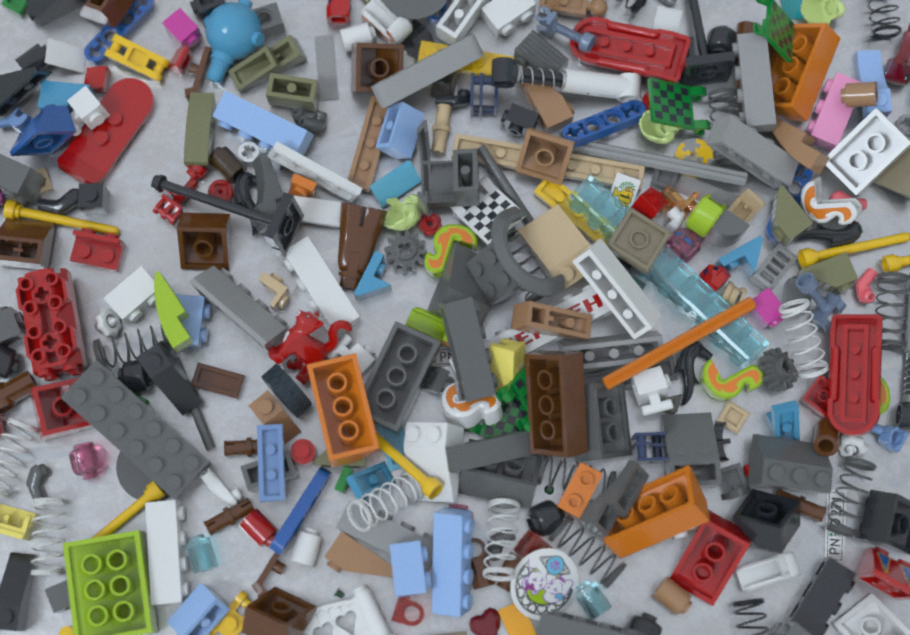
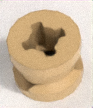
[719,281,747,307]

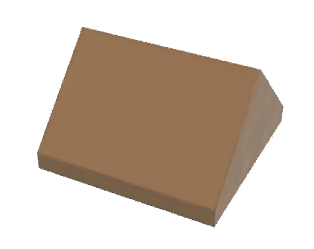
[516,127,575,185]

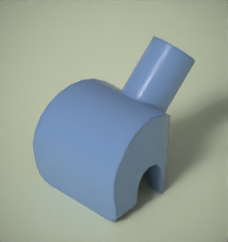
[0,107,32,133]
[871,424,909,453]

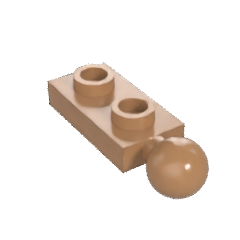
[538,0,608,18]

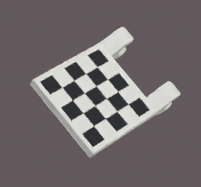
[450,176,526,245]

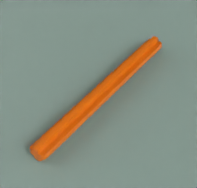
[602,297,756,390]

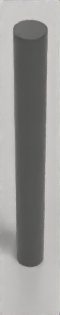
[477,145,534,225]
[175,357,215,451]

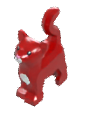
[268,310,352,385]

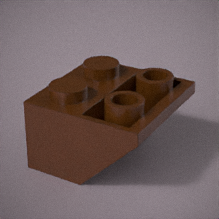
[80,0,134,28]
[0,218,55,270]

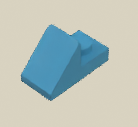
[715,235,763,277]
[354,251,392,301]
[766,400,800,441]
[346,461,396,500]

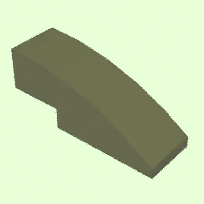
[228,35,307,92]
[184,92,216,166]

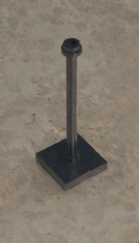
[680,0,735,87]
[151,174,304,258]

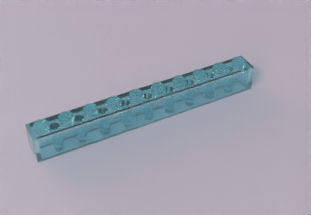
[567,174,770,369]

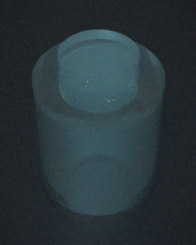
[186,534,219,574]
[574,579,612,620]

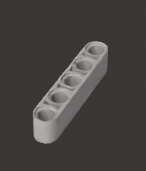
[371,33,484,108]

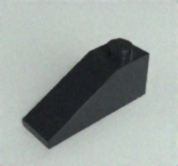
[0,67,52,116]
[136,340,204,416]
[0,552,37,631]

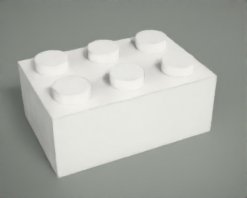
[826,108,910,195]

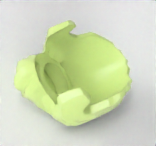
[800,0,846,25]
[639,110,681,144]
[383,194,421,231]

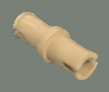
[430,104,452,154]

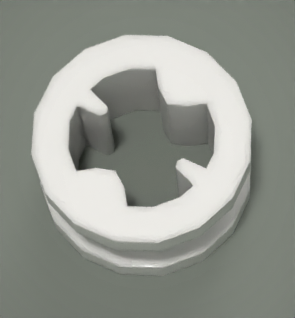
[238,142,261,166]

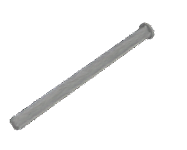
[558,132,748,186]

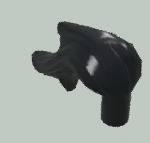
[234,172,257,236]
[797,220,863,248]
[674,341,713,406]

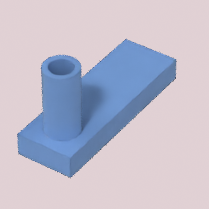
[257,424,286,503]

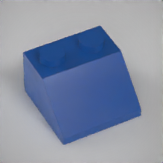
[10,104,77,156]

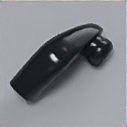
[38,188,79,215]

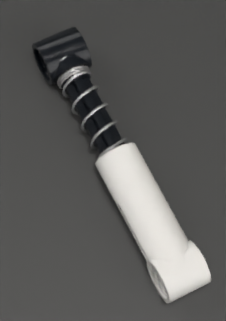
[491,57,641,103]

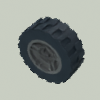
[261,364,312,418]

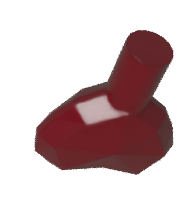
[469,607,501,635]

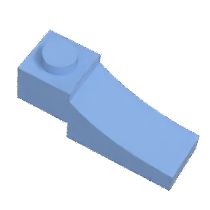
[855,50,892,118]

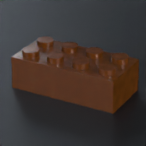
[525,351,588,457]

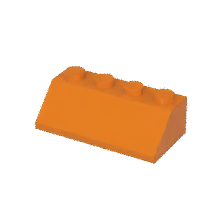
[770,23,841,122]
[307,353,380,468]
[604,465,710,559]

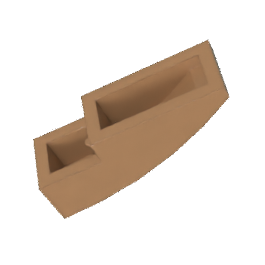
[772,117,830,175]

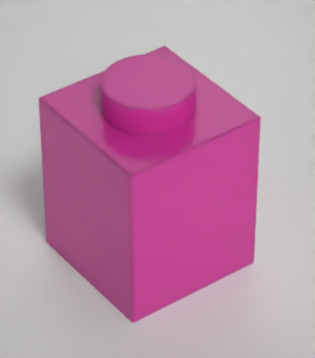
[162,8,202,48]
[750,287,785,329]

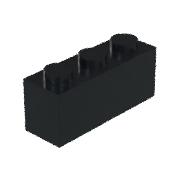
[785,557,856,635]

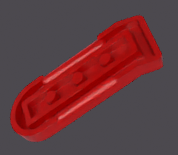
[570,17,691,83]
[57,78,155,184]
[827,314,883,437]

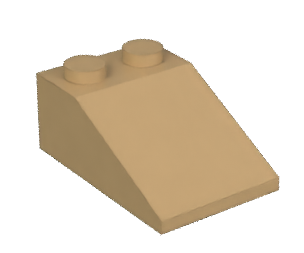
[517,204,590,289]

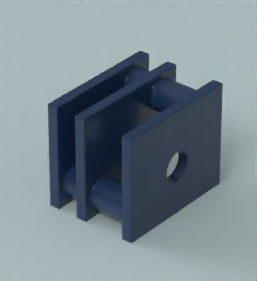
[470,73,498,117]
[631,431,669,465]

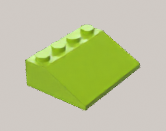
[63,530,158,635]

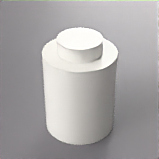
[340,22,377,53]
[290,527,322,567]

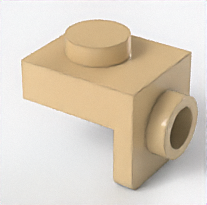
[727,188,765,224]
[258,272,290,312]

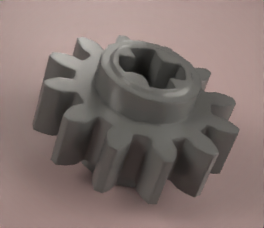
[384,229,427,274]
[759,347,797,392]

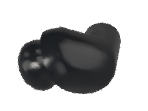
[435,89,471,107]

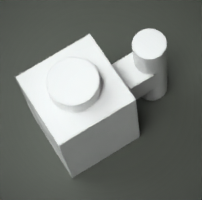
[67,86,110,136]
[327,333,376,378]
[631,366,673,416]

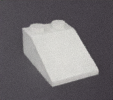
[404,422,464,503]
[834,593,910,635]

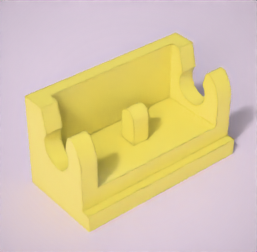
[489,339,526,392]
[0,504,38,541]

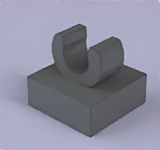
[422,366,455,394]

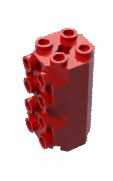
[15,268,87,382]

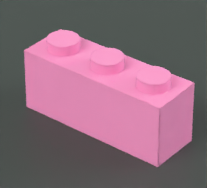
[805,72,860,152]

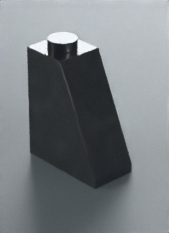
[25,0,87,27]

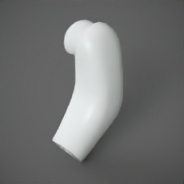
[663,207,685,243]
[199,467,243,506]

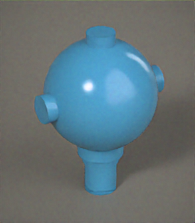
[203,0,265,84]

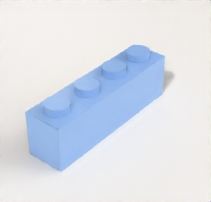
[213,91,314,156]
[432,507,475,617]

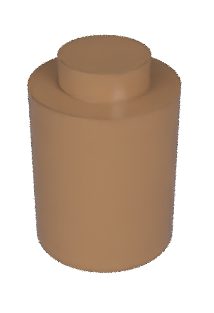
[840,81,878,108]
[652,576,692,616]

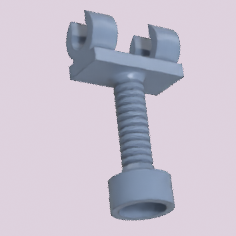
[535,6,596,53]
[795,272,846,332]

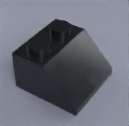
[733,489,801,554]
[859,489,910,555]

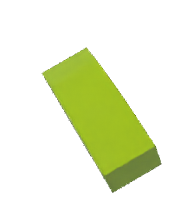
[154,271,194,353]

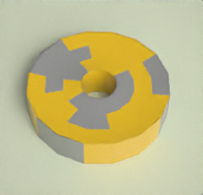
[674,138,713,177]

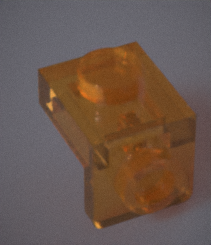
[661,184,699,214]

